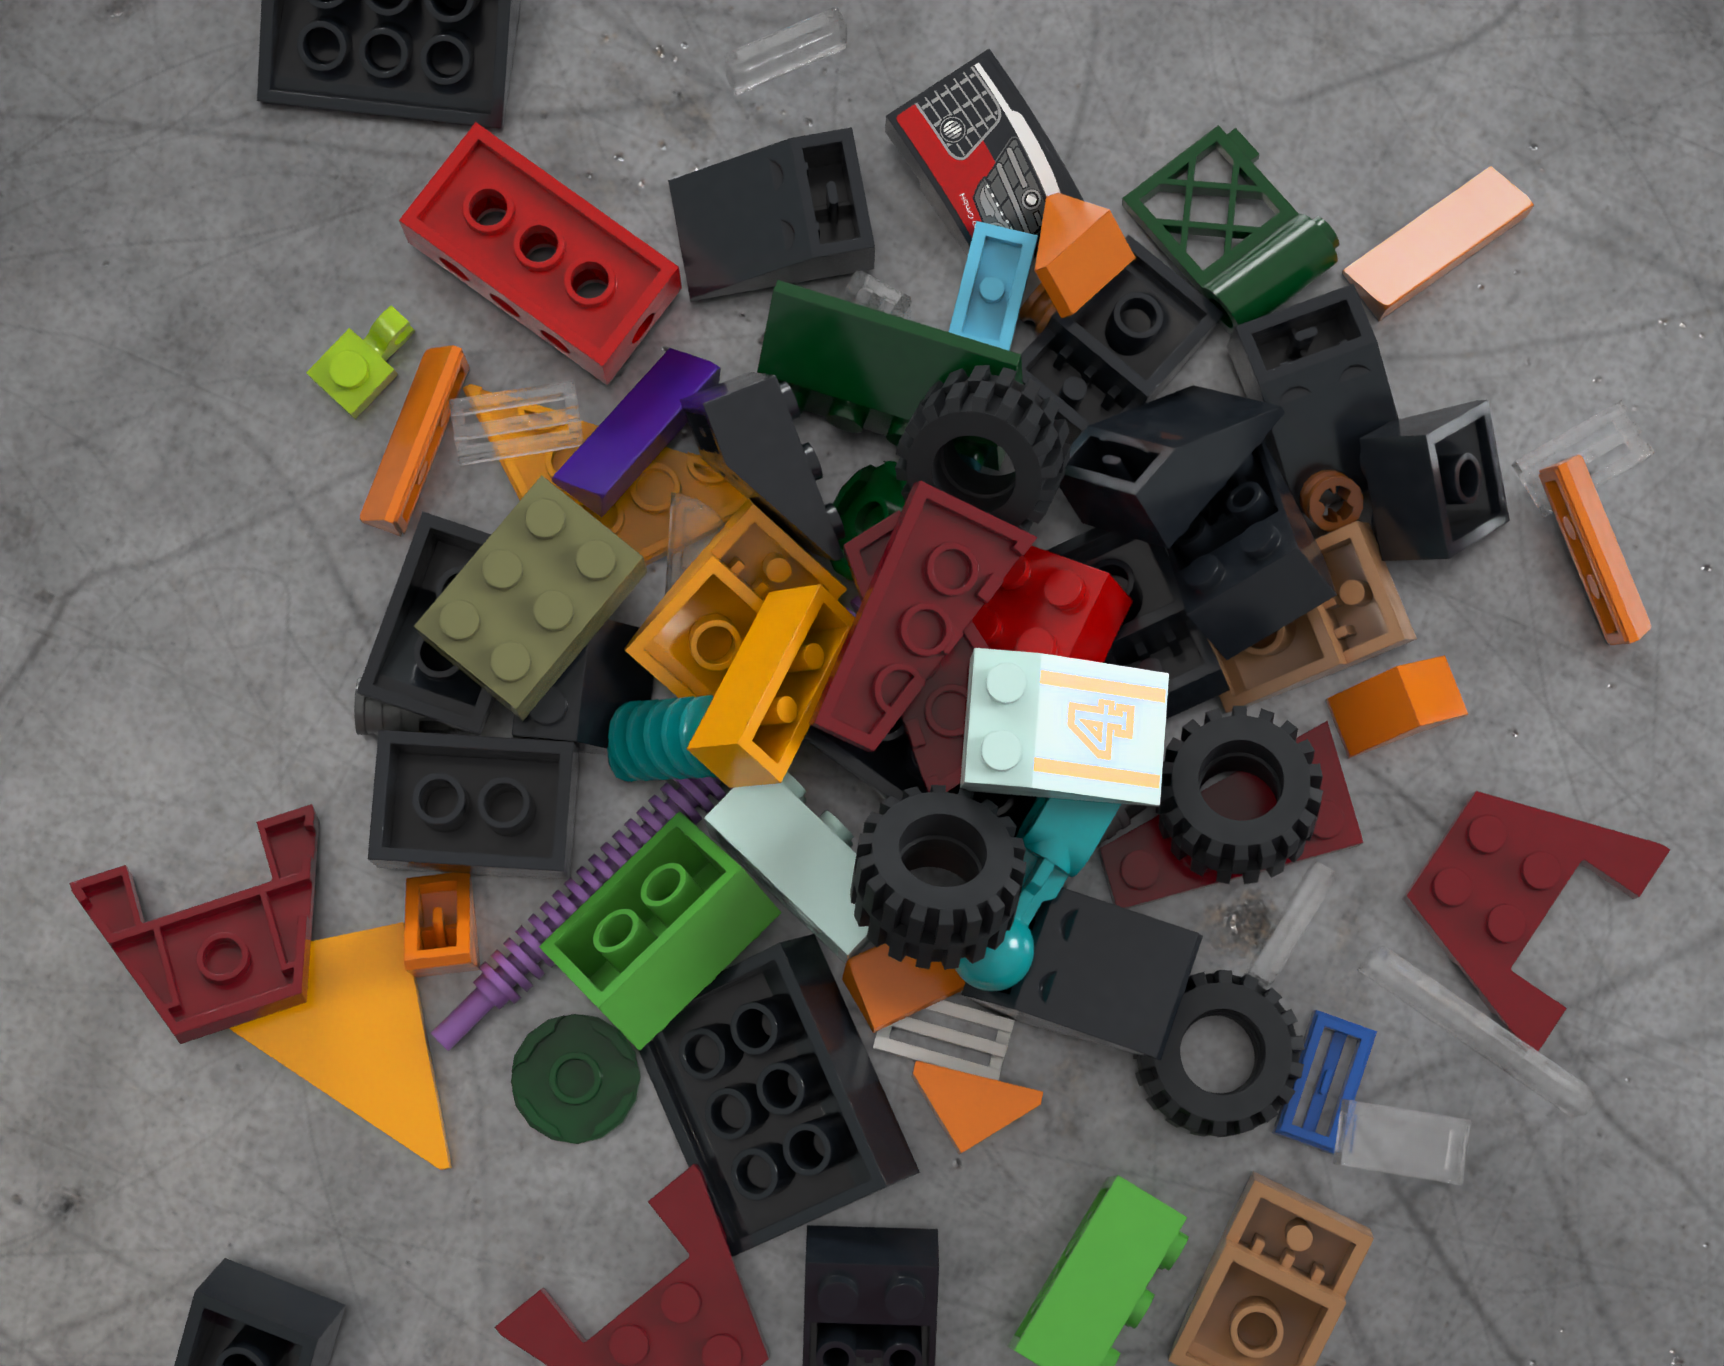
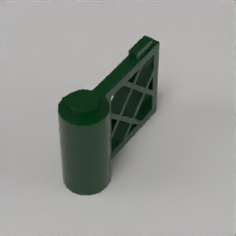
[1122,125,1340,335]

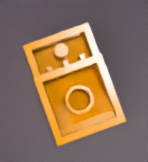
[624,498,847,698]

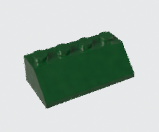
[757,280,1023,471]

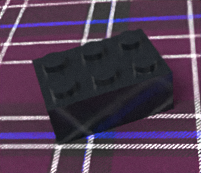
[368,730,579,880]

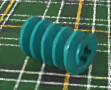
[607,695,717,782]

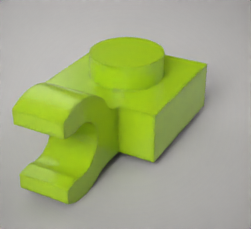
[306,305,415,419]

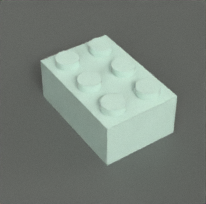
[704,772,870,964]

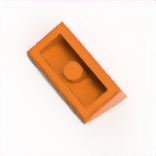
[842,944,965,1033]

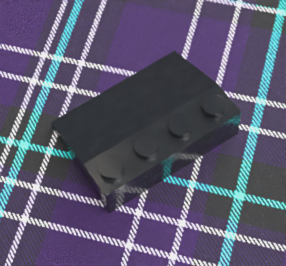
[257,0,521,129]
[638,934,920,1257]

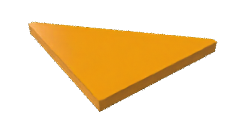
[462,384,747,566]
[229,922,452,1170]

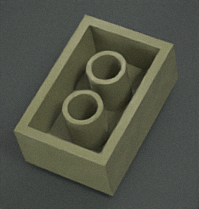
[414,475,647,721]

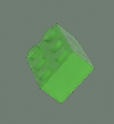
[539,811,782,1051]
[1007,1175,1189,1366]

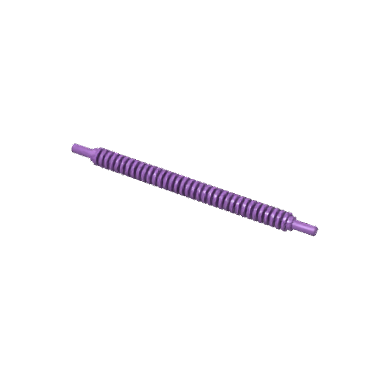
[431,595,861,1051]

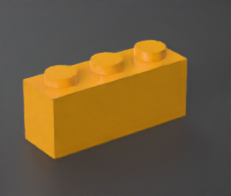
[687,584,855,788]

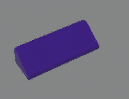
[552,348,721,518]

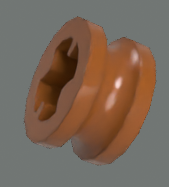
[1018,283,1057,335]
[1300,469,1364,532]

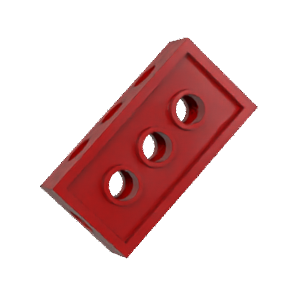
[399,122,682,386]

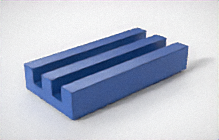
[1272,1010,1377,1155]

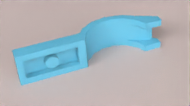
[949,221,1038,472]

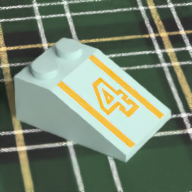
[960,648,1169,807]

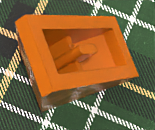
[1034,193,1136,318]
[1326,655,1468,759]
[404,873,480,978]
[911,1061,1043,1155]

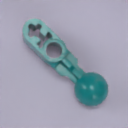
[955,797,1121,991]

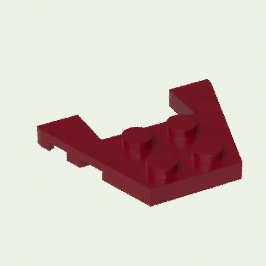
[1402,791,1670,1058]
[70,804,319,1044]
[494,1163,770,1366]

